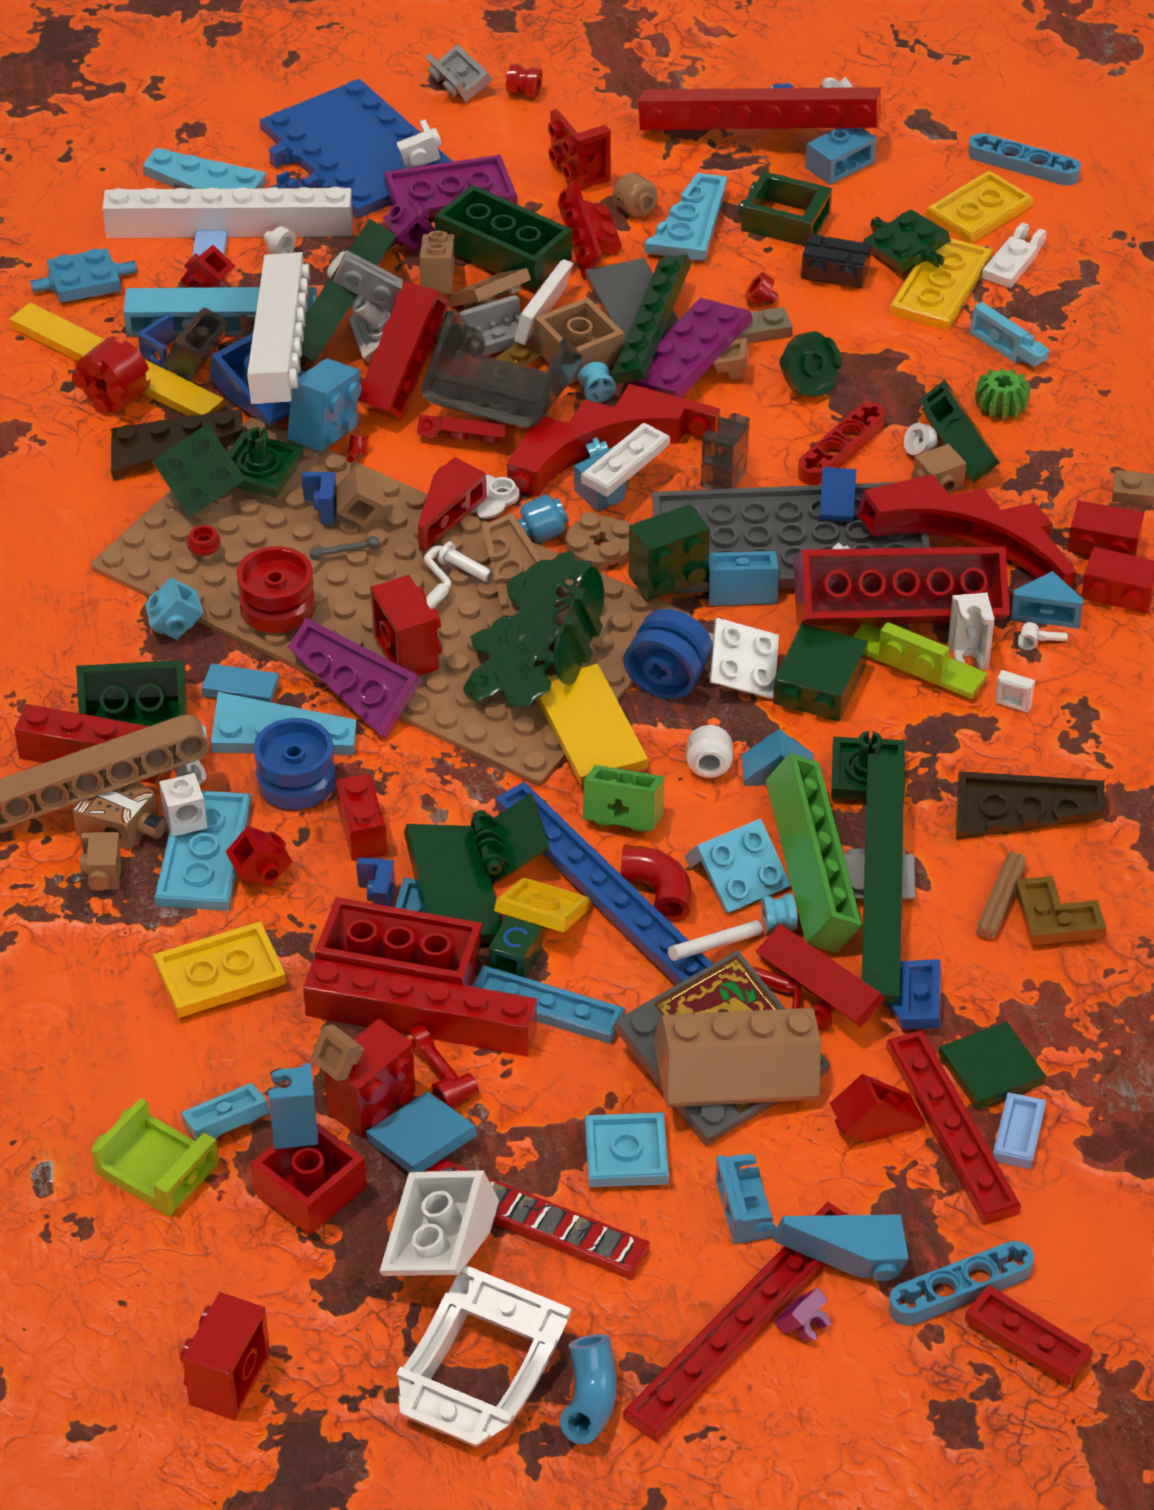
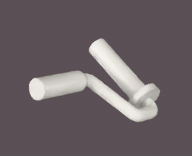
[424,541,493,609]

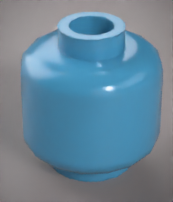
[517,494,569,544]

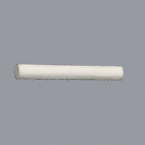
[668,920,763,961]

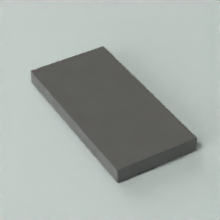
[585,258,679,345]

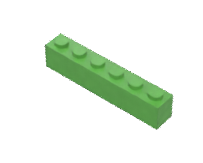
[765,753,862,953]

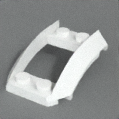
[397,1265,572,1447]

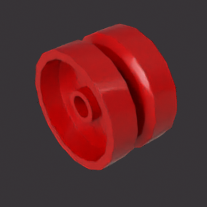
[236,546,315,634]

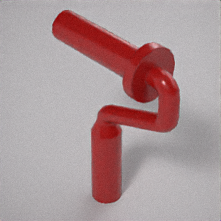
[753,966,834,1030]

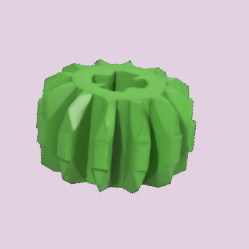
[975,367,1031,420]

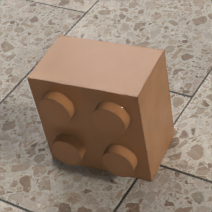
[533,297,625,384]

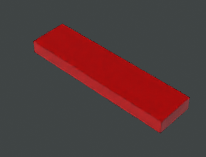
[755,923,885,1028]

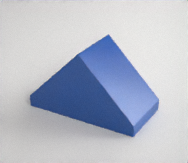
[819,467,857,522]

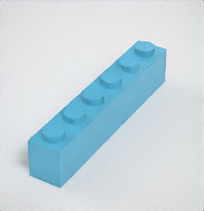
[124,287,317,337]

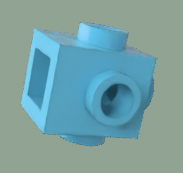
[145,577,204,640]

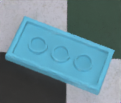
[155,791,252,911]

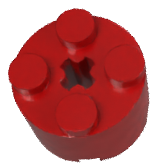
[72,336,151,414]

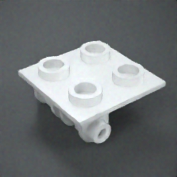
[709,617,779,699]

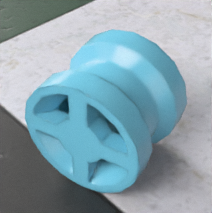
[578,362,616,403]
[761,893,797,934]

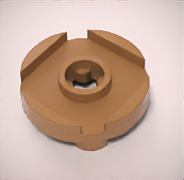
[566,512,630,572]

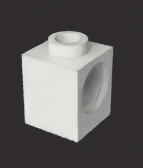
[159,773,207,837]

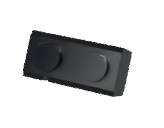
[801,234,871,288]

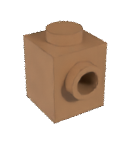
[911,444,966,494]
[336,466,385,527]

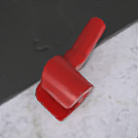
[346,434,369,463]

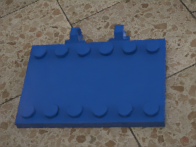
[260,78,453,219]

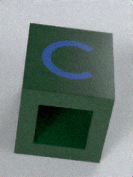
[489,916,542,978]

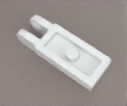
[982,223,1047,289]

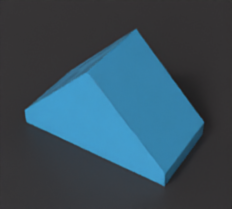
[1011,571,1084,629]
[741,729,814,786]

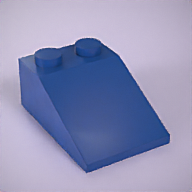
[210,333,305,425]

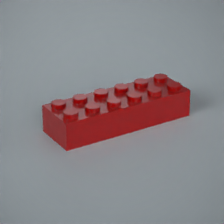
[793,546,1010,626]

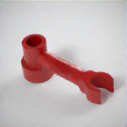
[408,1024,479,1109]

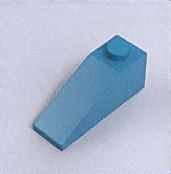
[773,1215,909,1281]

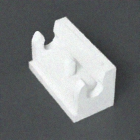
[948,593,994,670]

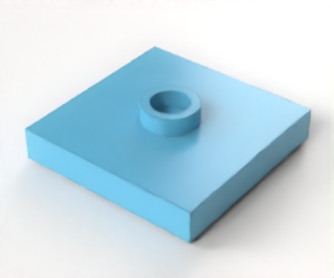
[585,1112,669,1187]

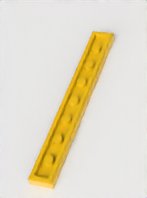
[9,302,225,416]

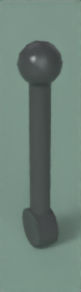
[309,536,380,560]

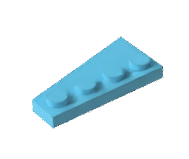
[644,173,727,261]

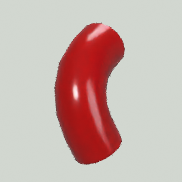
[621,845,692,921]

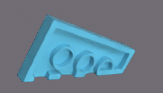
[143,148,267,189]
[211,692,357,755]

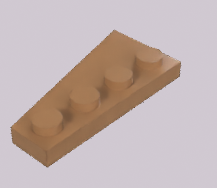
[482,513,570,616]

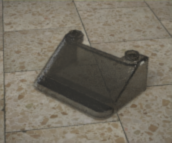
[422,310,582,428]

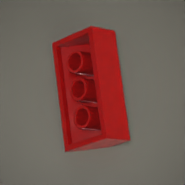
[315,897,482,986]

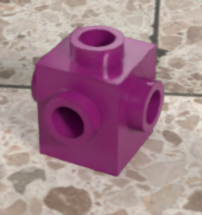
[383,197,435,252]

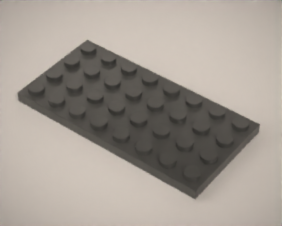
[652,482,930,594]

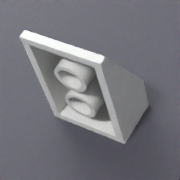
[380,1170,499,1276]

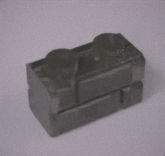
[164,308,230,381]

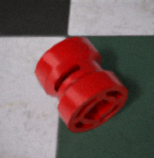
[506,64,543,98]

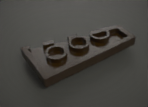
[111,409,243,481]

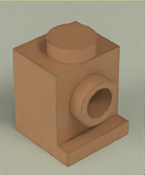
[80,832,122,891]

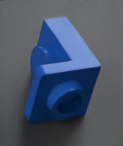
[302,472,337,524]
[356,858,396,907]

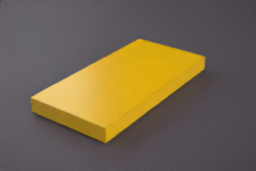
[889,238,993,330]
[536,664,648,786]

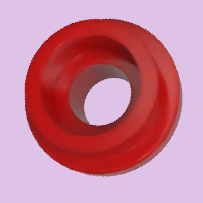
[187,525,221,556]

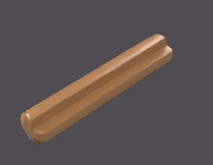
[976,851,1026,940]

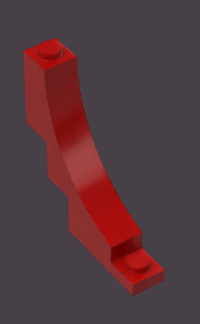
[507,384,720,497]

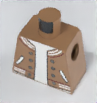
[72,782,167,849]

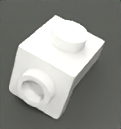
[397,120,442,169]

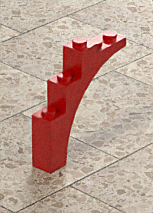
[857,474,1077,587]

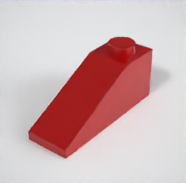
[418,457,487,552]

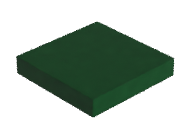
[938,1021,1046,1110]

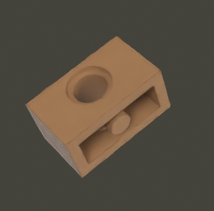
[420,231,455,293]

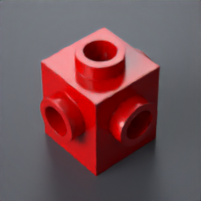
[180,244,236,288]
[225,826,293,887]

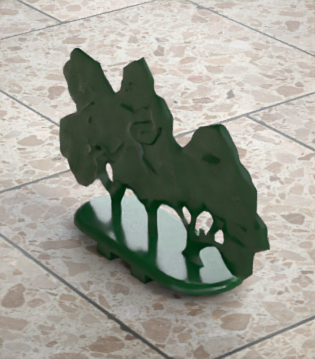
[463,551,604,706]

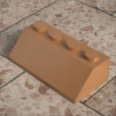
[653,1008,821,1107]

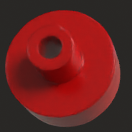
[745,272,778,306]

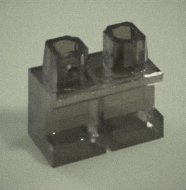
[700,413,750,489]

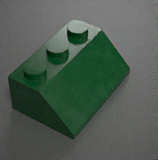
[76,660,188,726]

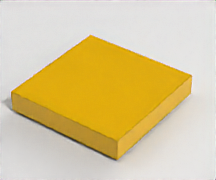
[494,878,591,933]

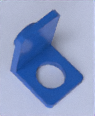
[138,314,175,371]

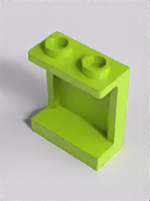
[91,1098,219,1217]

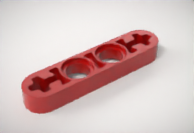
[798,402,885,485]

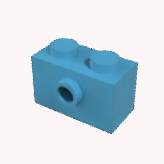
[806,128,876,185]

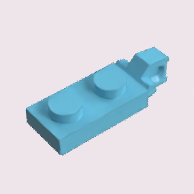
[970,302,1050,367]

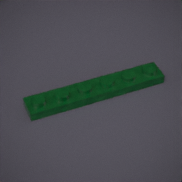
[611,254,692,385]

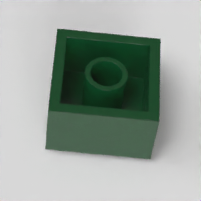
[628,504,710,601]

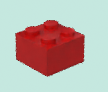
[370,575,442,676]
[324,1018,416,1138]
[250,1122,367,1235]
[180,1292,271,1421]

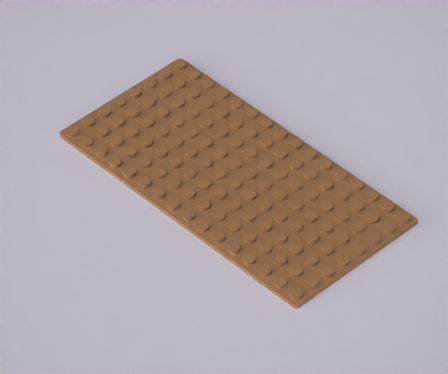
[91,417,691,785]

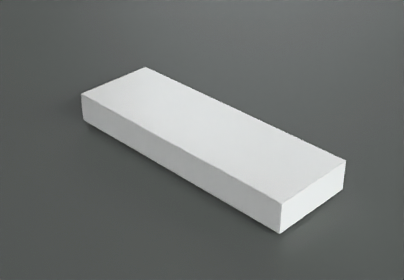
[581,423,670,497]

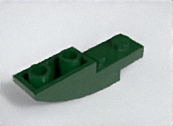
[919,380,1000,483]

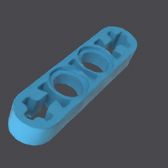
[968,133,1081,186]
[888,1241,1034,1325]

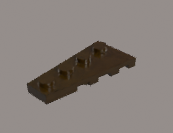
[956,771,1104,840]

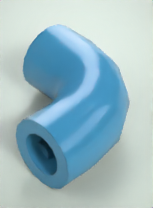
[560,1334,617,1445]

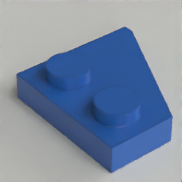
[886,959,942,1030]

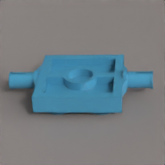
[30,248,137,303]

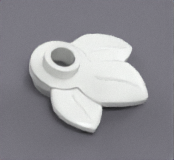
[470,475,519,519]

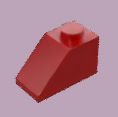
[829,1074,925,1142]

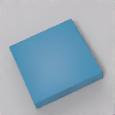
[366,1091,477,1172]

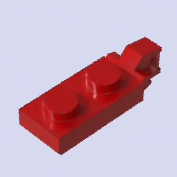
[417,415,511,444]

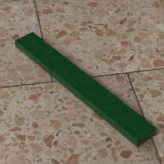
[861,754,904,1004]

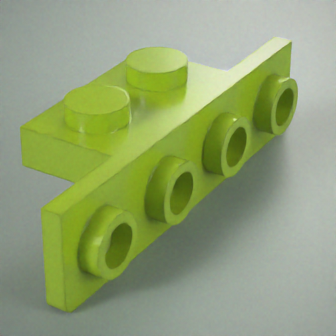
[853,622,987,699]

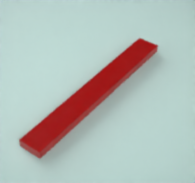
[623,1202,848,1442]

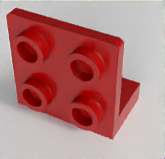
[548,109,611,190]

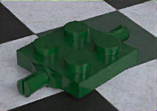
[863,209,951,273]

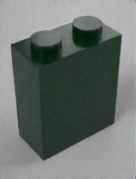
[773,623,868,722]

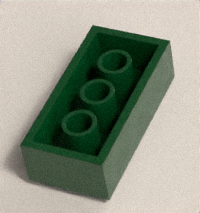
[435,185,572,291]

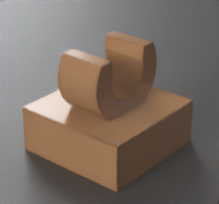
[714,338,750,380]
[310,1024,365,1081]

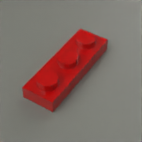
[964,1285,1093,1386]

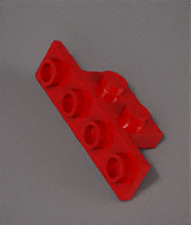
[557,180,622,277]

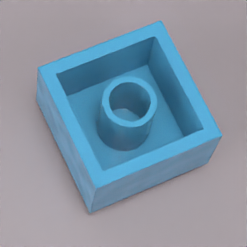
[287,358,362,452]

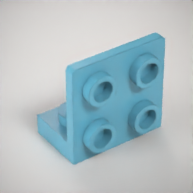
[684,818,791,913]

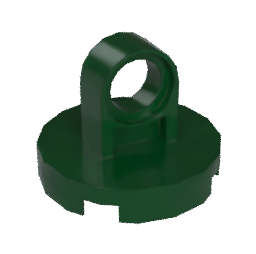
[779,331,842,397]

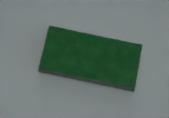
[404,824,502,943]

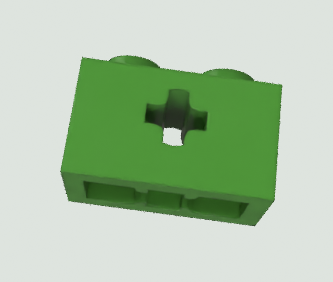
[583,765,665,832]

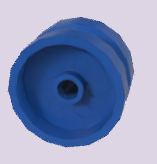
[623,609,713,699]
[253,718,336,810]

